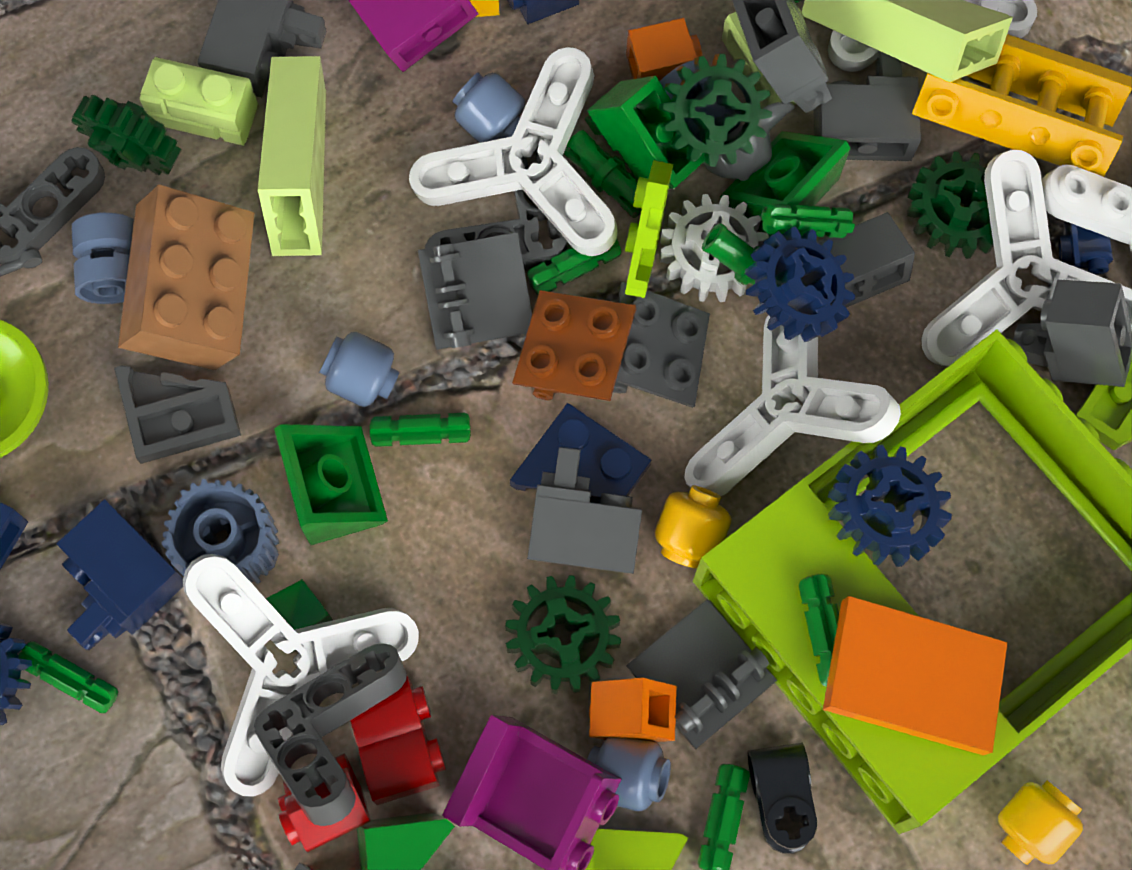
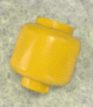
[654,485,732,568]
[998,780,1083,865]

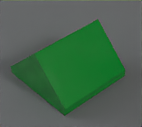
[720,131,850,237]
[274,424,388,545]
[357,812,455,870]

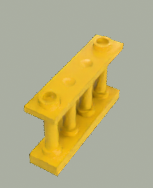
[912,34,1132,177]

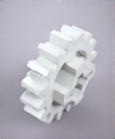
[659,194,769,302]

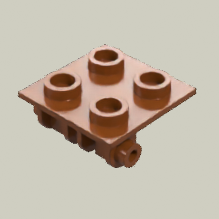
[512,290,637,401]

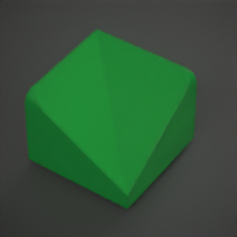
[265,579,333,653]

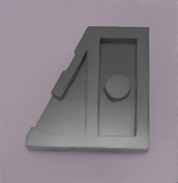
[114,365,241,464]

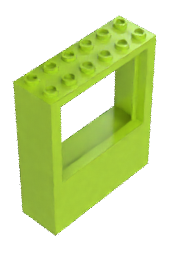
[692,329,1132,835]

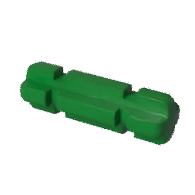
[761,204,855,238]
[527,238,622,295]
[369,412,471,447]
[799,574,839,686]
[18,641,119,713]
[697,764,750,870]

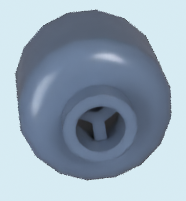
[452,73,525,143]
[319,332,399,407]
[587,737,671,811]

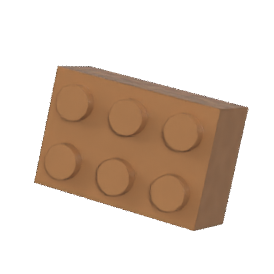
[118,184,255,370]

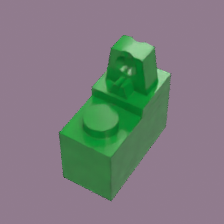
[584,76,705,189]

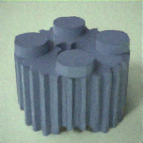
[161,479,279,584]

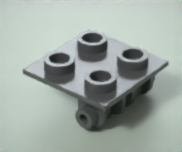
[418,232,532,350]
[613,282,710,408]
[626,599,777,750]

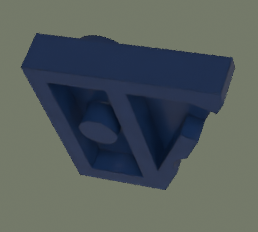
[510,403,652,502]

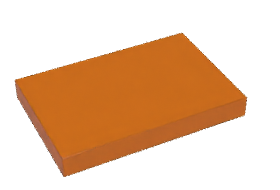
[823,596,1008,756]

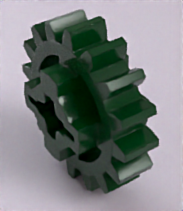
[659,54,772,167]
[71,94,182,175]
[907,151,994,259]
[505,575,621,694]

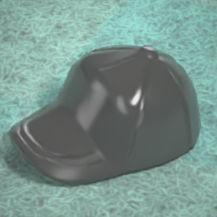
[703,102,795,181]

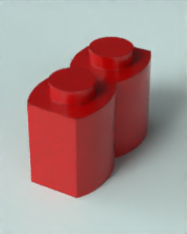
[350,676,446,805]
[277,753,371,852]

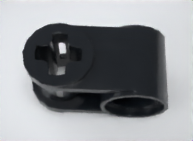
[747,742,817,854]

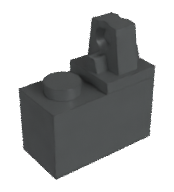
[197,0,326,98]
[732,0,832,113]
[814,51,921,161]
[1013,279,1132,387]
[527,446,642,574]

